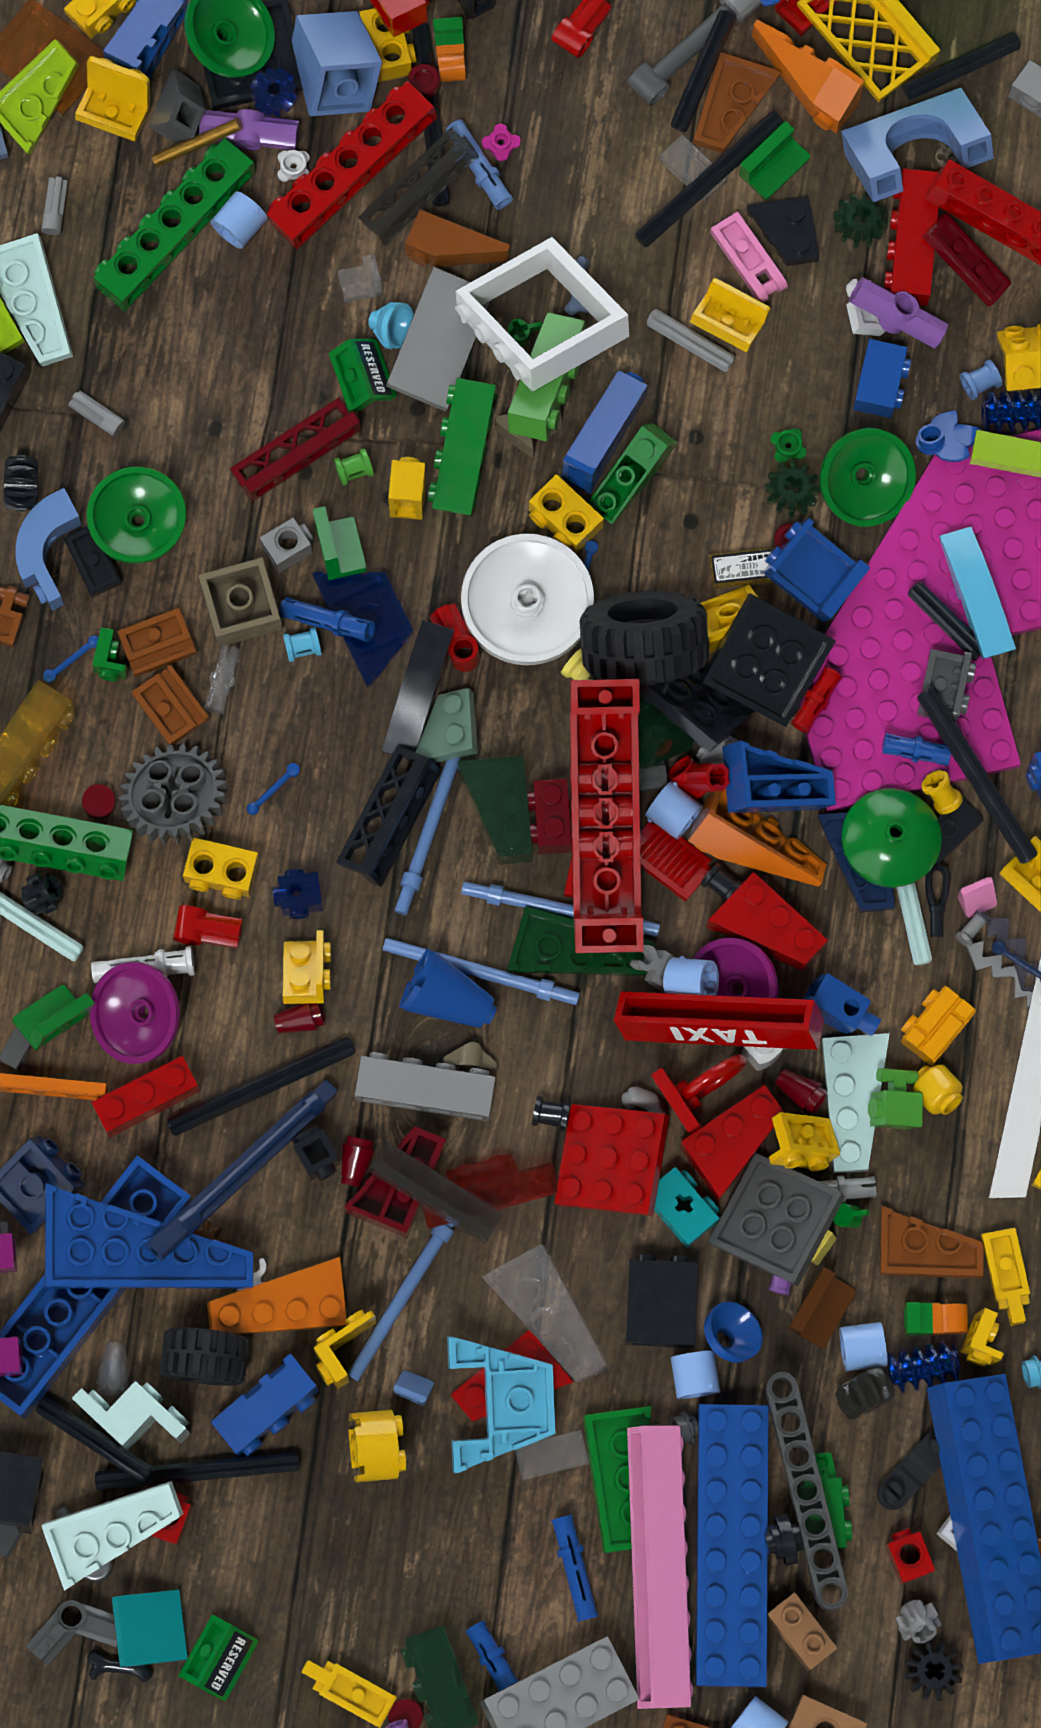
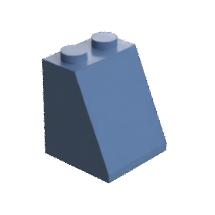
[291,11,382,116]

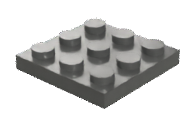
[708,1153,846,1287]

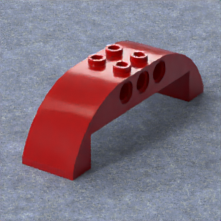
[570,679,644,953]

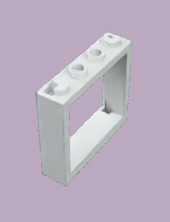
[455,237,629,392]

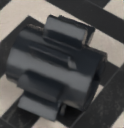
[21,872,63,914]

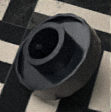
[764,1514,804,1566]

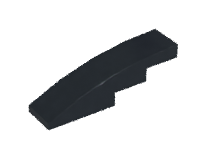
[382,620,455,762]

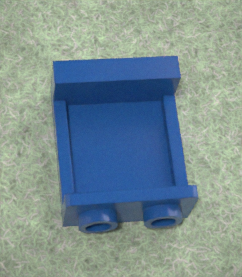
[762,518,870,623]

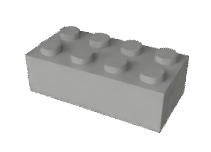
[480,1636,639,1728]

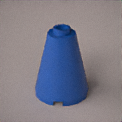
[399,948,497,1028]

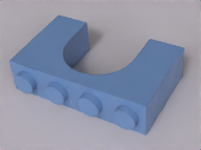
[841,88,994,202]

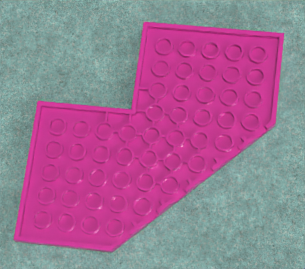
[798,429,1041,813]

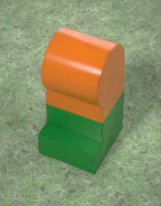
[433,17,466,82]
[903,1302,968,1337]

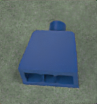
[803,973,881,1036]

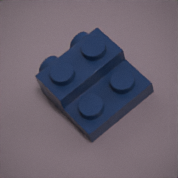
[0,1136,85,1235]

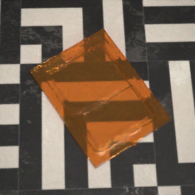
[0,0,104,116]

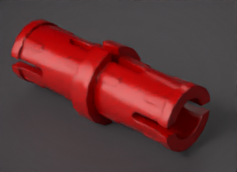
[790,667,843,734]

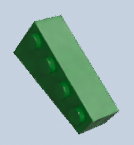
[428,378,499,517]

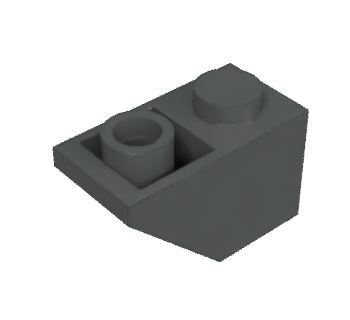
[148,69,205,143]

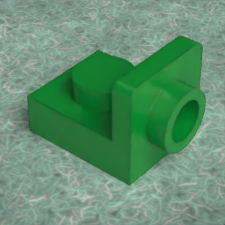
[92,627,128,682]

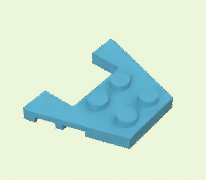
[447,1336,555,1473]

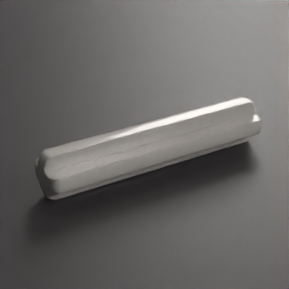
[646,309,735,372]

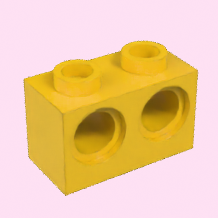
[359,8,416,82]
[388,457,426,520]
[529,474,604,554]
[183,837,260,900]

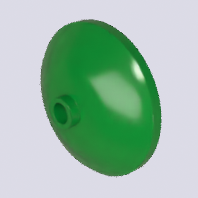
[184,0,275,78]
[820,428,916,527]
[86,467,186,564]
[841,788,942,888]

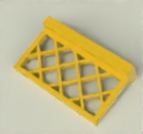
[797,0,940,103]

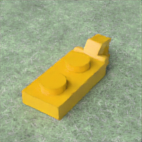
[981,1228,1030,1326]
[301,1660,397,1728]

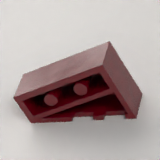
[343,1126,447,1239]

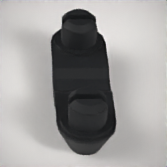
[877,1431,941,1510]

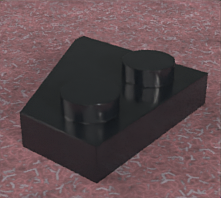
[746,196,819,266]

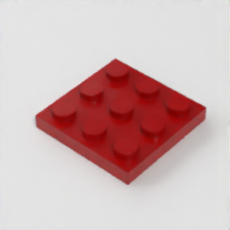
[554,1104,670,1217]

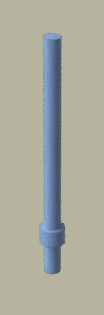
[394,757,461,915]
[461,881,660,937]
[383,938,580,1005]
[347,1200,465,1382]

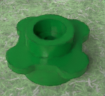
[770,428,806,463]

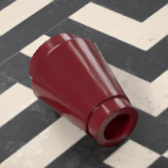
[274,1003,326,1034]
[775,1068,828,1114]
[340,1135,375,1187]

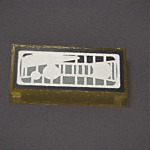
[709,547,775,589]

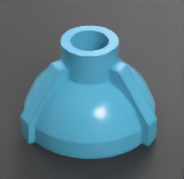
[369,302,414,350]

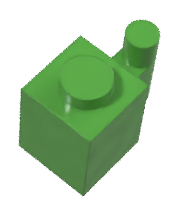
[868,1068,923,1130]

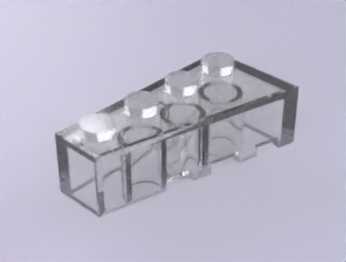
[482,1244,610,1383]

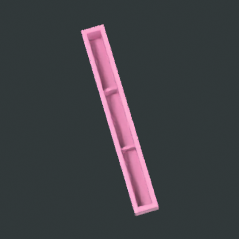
[627,1426,693,1709]

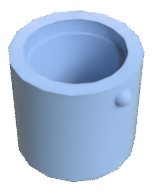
[210,191,267,249]
[645,782,703,840]
[663,956,719,996]
[839,1322,887,1371]
[670,1351,720,1399]
[731,1696,789,1728]

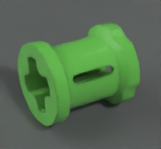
[333,448,374,486]

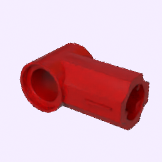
[551,0,612,59]
[429,603,480,672]
[668,756,730,800]
[173,905,243,949]

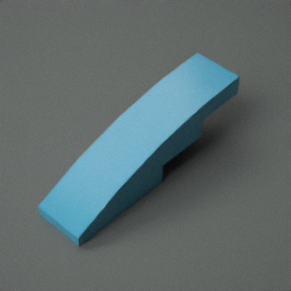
[939,527,1016,660]

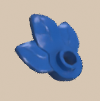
[916,410,981,462]

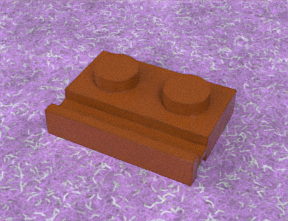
[117,608,197,678]
[131,665,209,746]

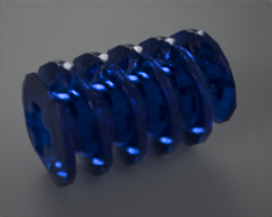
[981,390,1041,433]
[886,1341,960,1394]

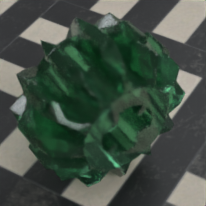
[833,191,888,249]
[764,460,821,518]

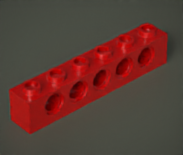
[266,81,437,250]
[924,159,1041,266]

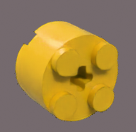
[349,1409,406,1483]

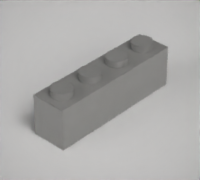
[355,1052,495,1122]

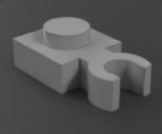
[630,945,676,993]

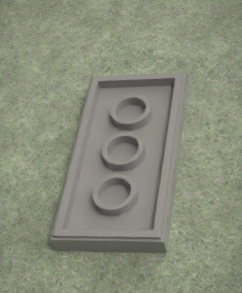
[386,267,490,411]

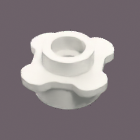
[278,150,310,182]

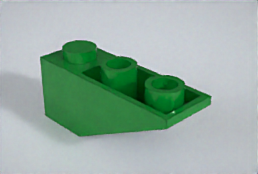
[588,423,678,524]

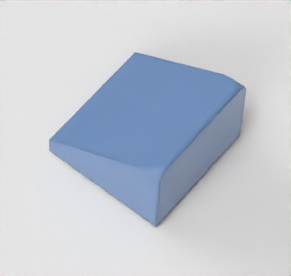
[393,1370,434,1406]

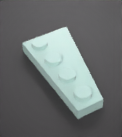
[0,233,73,366]
[821,1033,890,1174]
[41,1481,183,1591]

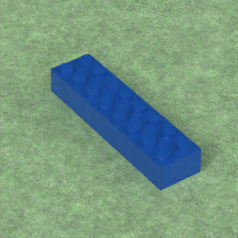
[0,1155,193,1419]
[927,1374,1041,1664]
[695,1404,768,1688]

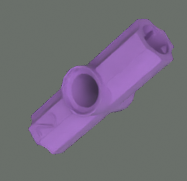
[199,109,299,151]
[849,277,948,349]

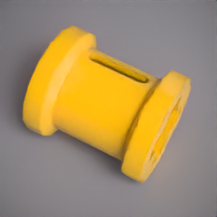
[921,770,963,814]

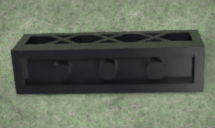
[336,746,442,887]

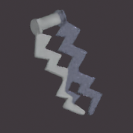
[956,910,1039,1007]

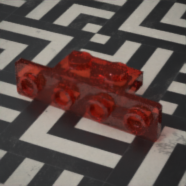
[421,1153,558,1229]

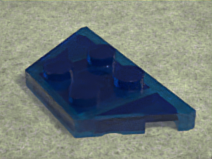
[312,571,413,688]

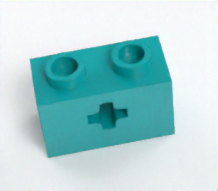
[654,1167,719,1249]

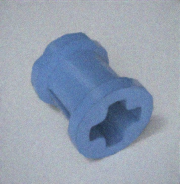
[959,360,1002,400]

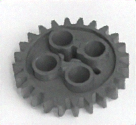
[119,743,229,845]

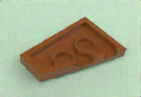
[692,52,782,153]
[880,1206,984,1279]

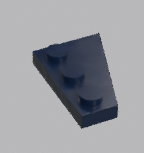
[817,812,895,913]

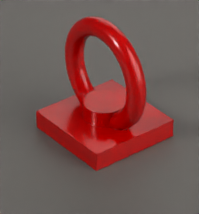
[651,1054,747,1134]

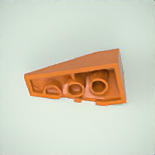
[752,20,864,134]
[688,789,827,887]

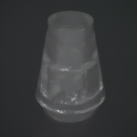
[95,1342,129,1395]

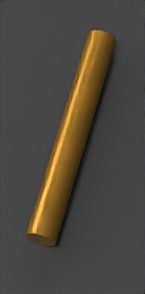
[152,118,243,167]

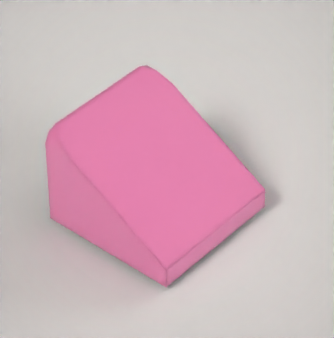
[957,877,997,918]

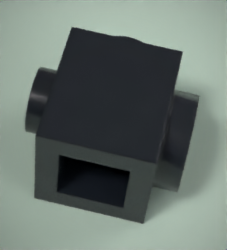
[292,1126,340,1181]

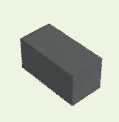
[0,1028,32,1072]

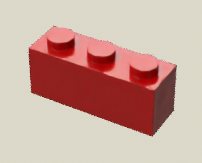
[91,1055,200,1138]

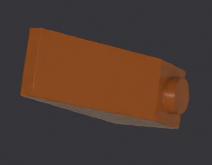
[405,210,510,267]

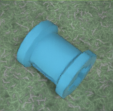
[283,626,322,662]

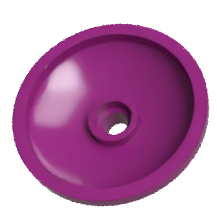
[693,938,778,998]
[90,962,180,1064]

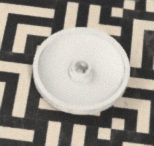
[461,534,594,665]

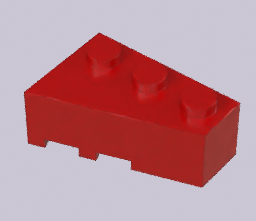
[706,872,828,972]
[679,1085,784,1202]

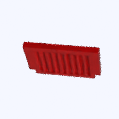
[640,822,712,902]

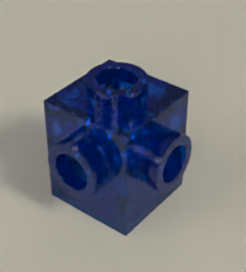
[250,67,298,118]
[272,869,323,919]

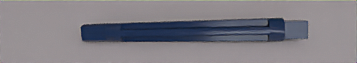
[146,1080,338,1261]

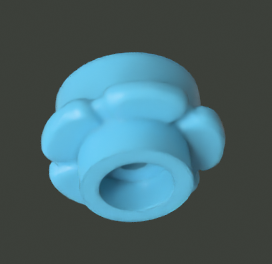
[1021,1355,1041,1389]

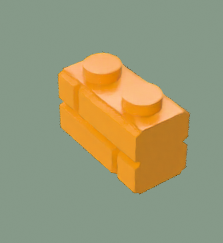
[900,986,976,1066]

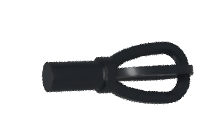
[925,865,951,938]

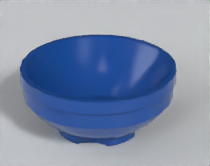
[704,1302,763,1363]

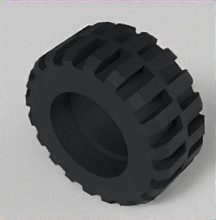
[579,590,709,685]

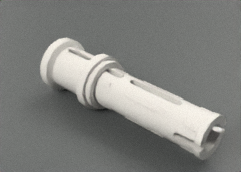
[91,946,195,983]

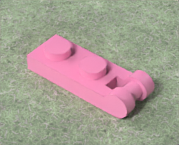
[710,212,788,303]

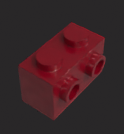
[527,779,572,855]

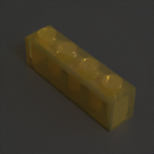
[0,680,75,807]

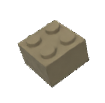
[198,557,282,647]

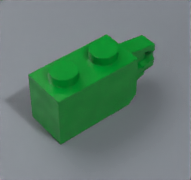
[798,1453,852,1551]

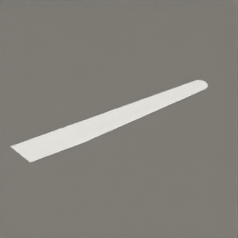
[989,958,1041,1198]

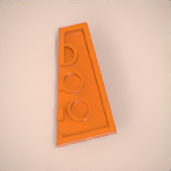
[207,1257,347,1335]

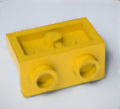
[64,0,136,39]
[283,930,331,1004]
[769,1112,841,1172]
[960,1308,1004,1368]

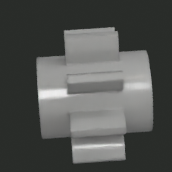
[895,1600,941,1643]

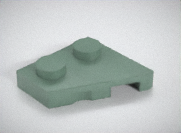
[415,688,478,763]

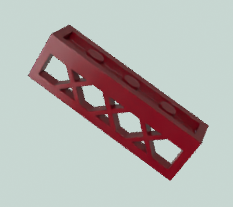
[230,398,361,502]

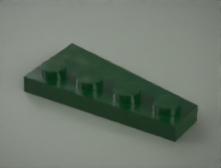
[507,906,655,976]

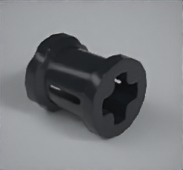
[700,861,744,903]
[532,1095,570,1132]

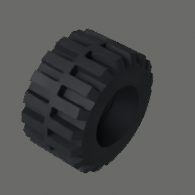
[159,1327,250,1386]

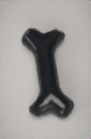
[87,1650,152,1683]

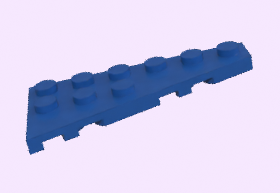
[45,1183,253,1289]

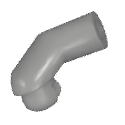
[622,1086,667,1115]

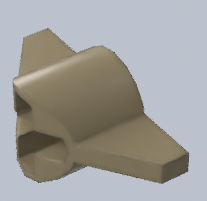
[934,140,958,172]
[443,1042,497,1070]

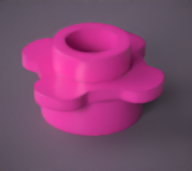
[482,123,520,161]

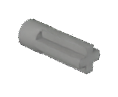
[41,176,68,235]
[68,390,125,437]

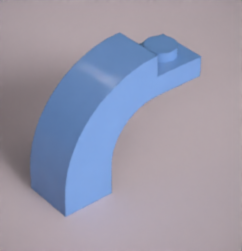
[16,488,82,611]

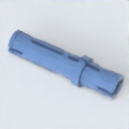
[446,119,513,210]

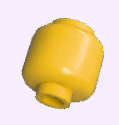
[913,1065,963,1115]

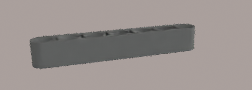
[765,1372,848,1611]

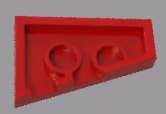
[450,1329,573,1422]

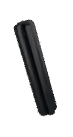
[908,581,981,661]

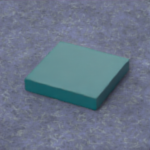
[112,1590,188,1668]

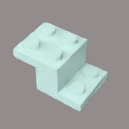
[72,1381,190,1450]

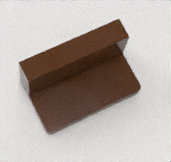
[788,1267,856,1349]

